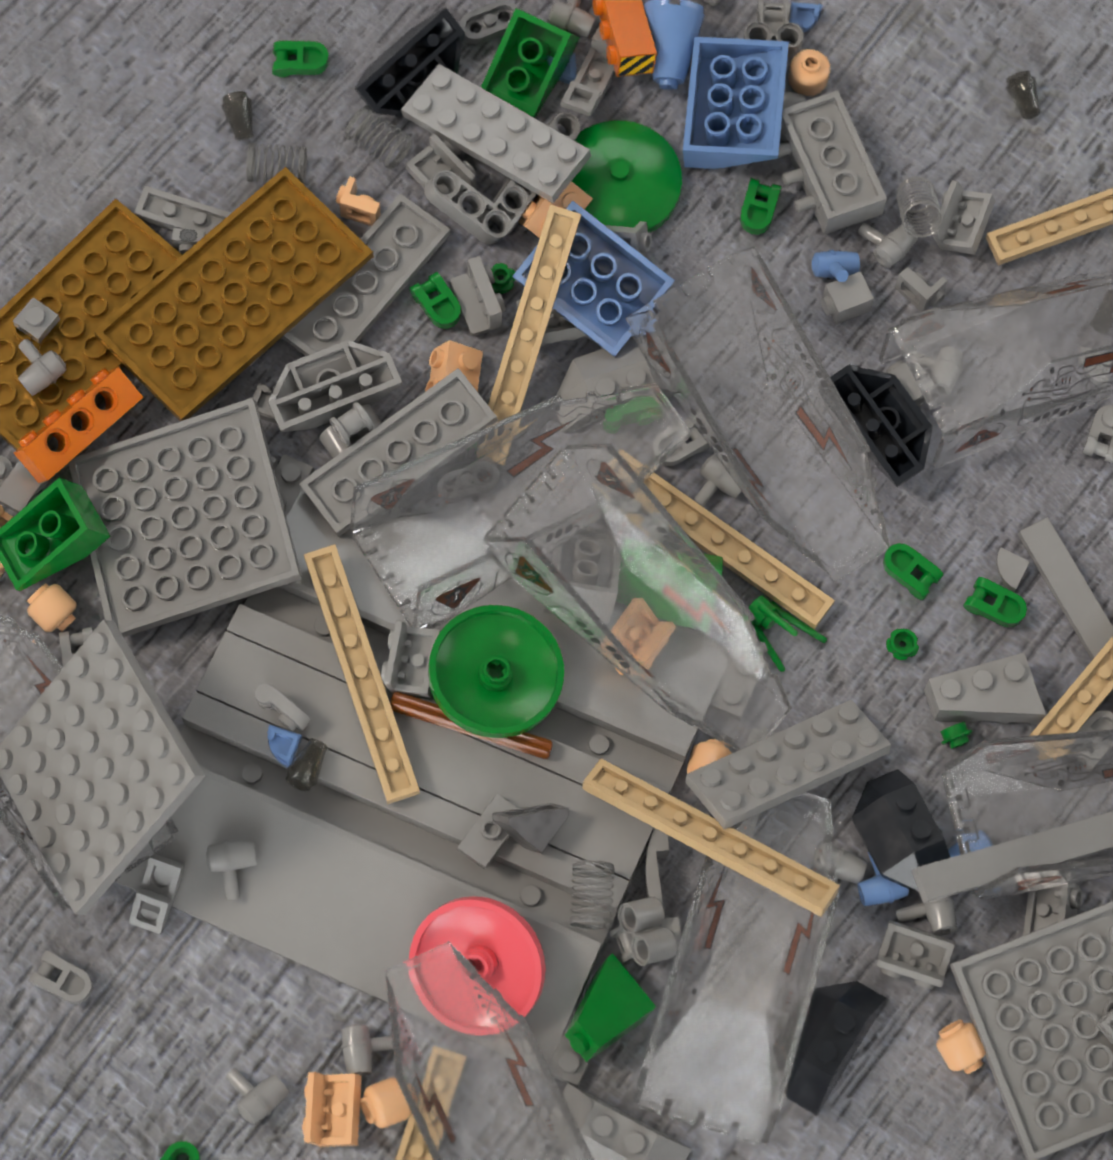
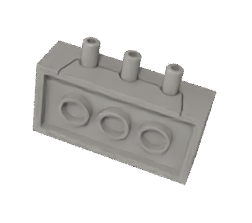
[779,90,887,235]

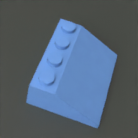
[683,36,789,169]
[512,200,675,357]

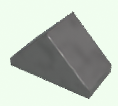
[492,803,569,853]

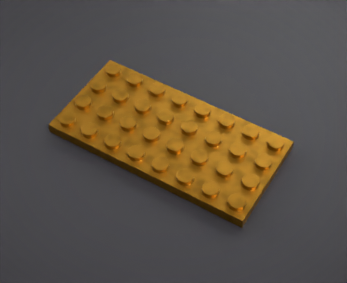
[94,167,374,421]
[0,198,182,450]

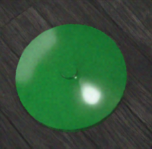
[572,120,682,233]
[428,605,564,738]

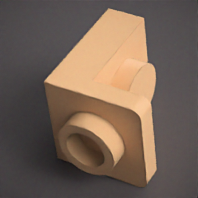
[336,176,381,226]

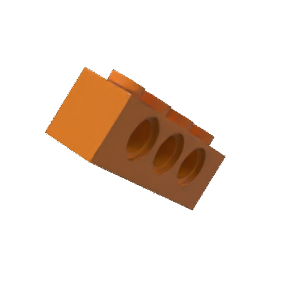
[14,367,144,483]

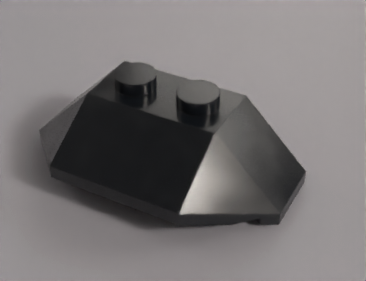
[355,8,465,117]
[822,364,933,487]
[852,769,951,894]
[774,981,887,1116]

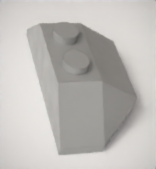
[553,339,686,433]
[268,340,402,432]
[552,1083,692,1160]

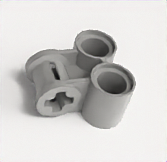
[743,0,804,62]
[319,402,383,458]
[610,896,677,966]

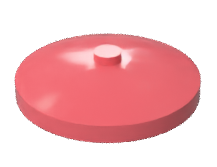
[409,896,546,1035]

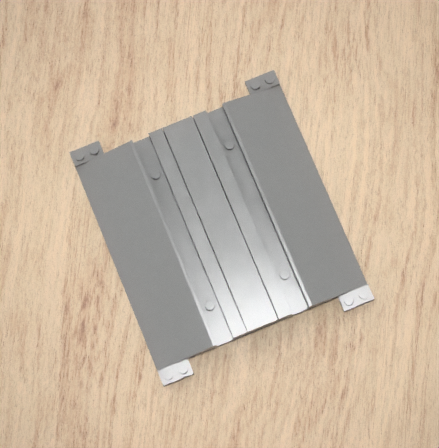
[114,454,766,1087]

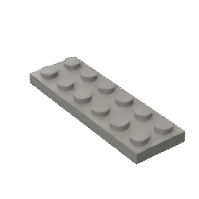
[401,64,591,203]
[281,193,451,356]
[299,368,498,537]
[685,699,891,830]

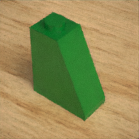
[565,954,656,1062]

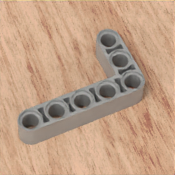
[425,112,580,245]

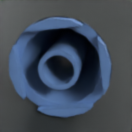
[643,0,704,90]

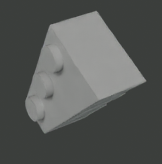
[924,652,1046,725]

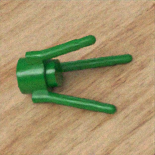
[745,595,827,672]

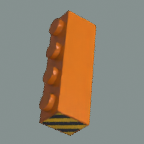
[593,0,657,77]

